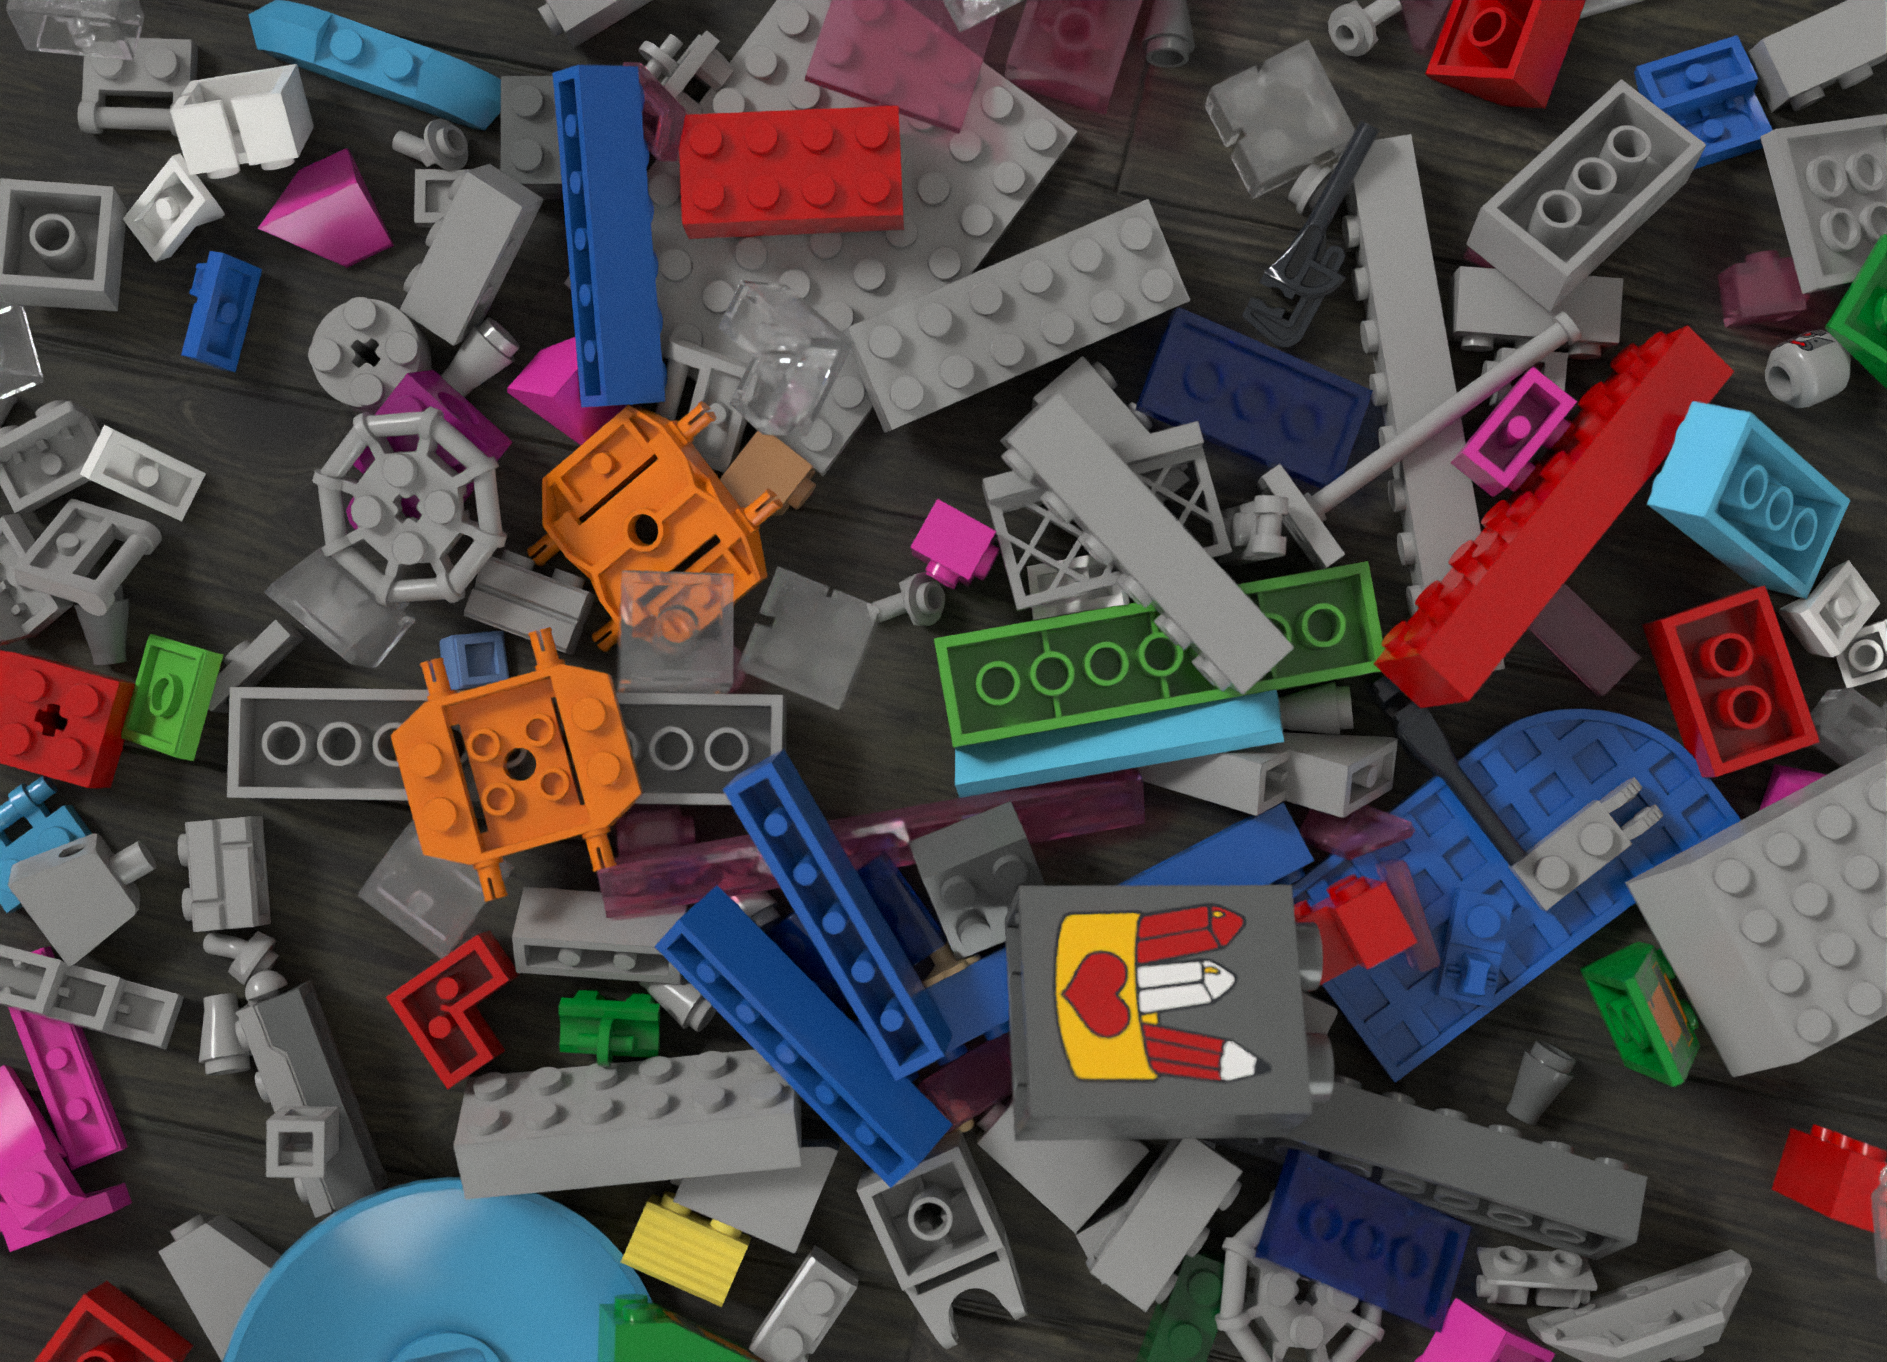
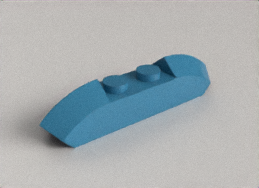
[248,0,501,130]

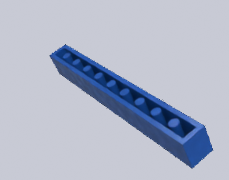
[854,802,1314,1082]

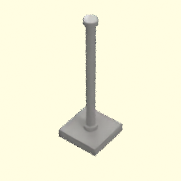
[1255,311,1582,570]

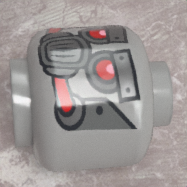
[1765,330,1851,408]

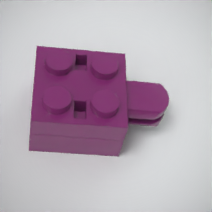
[346,370,512,530]

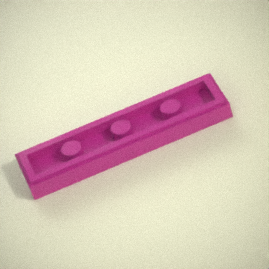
[8,946,128,1170]

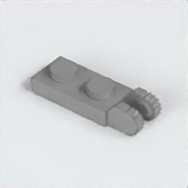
[1508,777,1664,911]

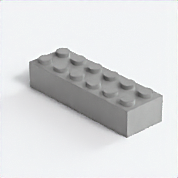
[842,199,1190,433]
[1000,392,1294,694]
[454,1049,801,1200]

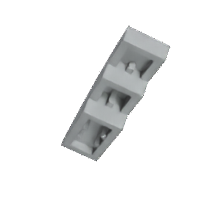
[0,944,184,1050]

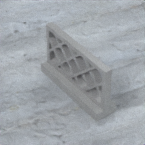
[982,421,1232,611]

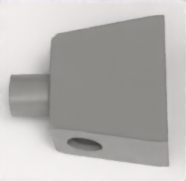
[8,834,157,967]

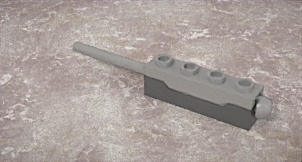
[235,970,388,1218]

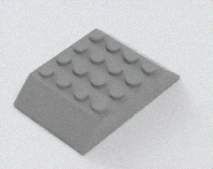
[1625,743,1887,1077]

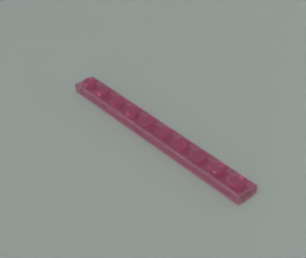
[597,767,1145,918]

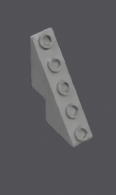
[1132,732,1398,818]

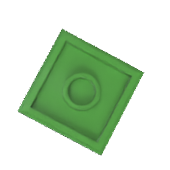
[121,634,223,761]

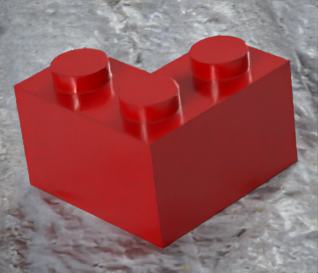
[1294,874,1418,991]
[386,930,520,1089]

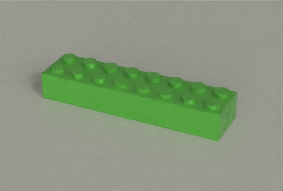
[934,561,1385,748]

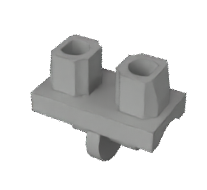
[638,31,734,129]

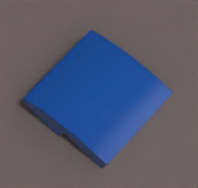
[1634,35,1773,170]

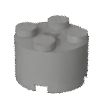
[308,297,433,415]

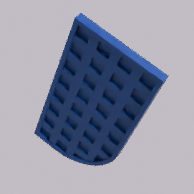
[1290,709,1741,1083]

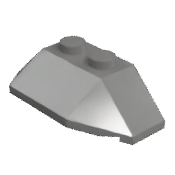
[1527,1249,1752,1362]

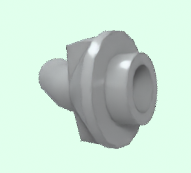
[1328,0,1403,56]
[392,119,469,171]
[868,572,945,626]
[203,931,280,986]

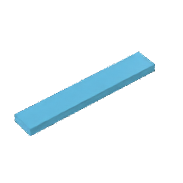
[955,690,1284,798]

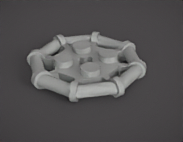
[312,407,507,607]
[1215,1188,1391,1362]

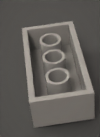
[1466,79,1706,312]

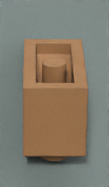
[720,426,816,516]

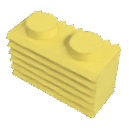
[621,1191,751,1307]

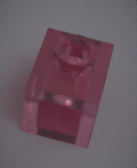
[1718,250,1810,327]

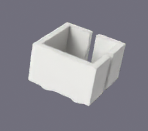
[170,64,314,179]

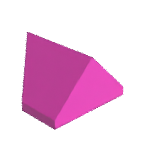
[258,148,394,268]
[507,337,626,445]

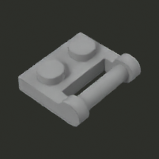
[77,36,198,136]
[655,337,761,473]
[13,498,162,616]

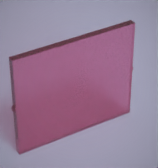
[804,0,1002,134]

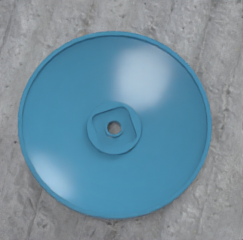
[223,1177,652,1362]

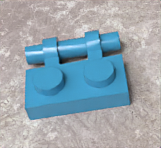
[0,775,92,913]

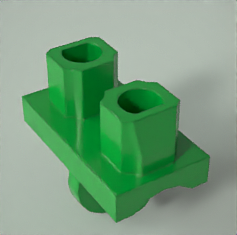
[559,990,660,1067]

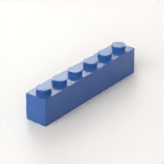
[552,65,667,408]
[723,749,953,1081]
[654,885,953,1188]

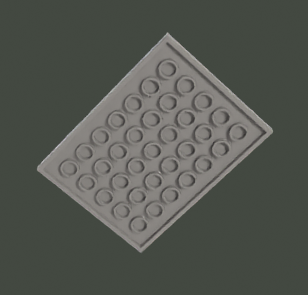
[564,0,1078,476]

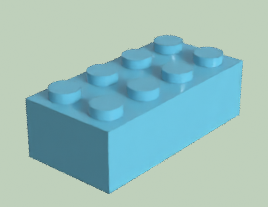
[1647,401,1850,599]

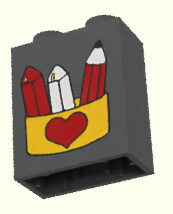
[1004,885,1334,1141]

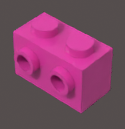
[1450,367,1577,497]
[910,499,1000,590]

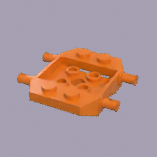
[527,401,783,652]
[391,627,644,902]

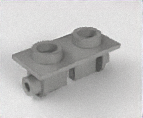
[1476,1246,1597,1309]

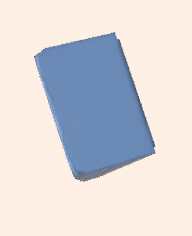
[439,631,509,690]

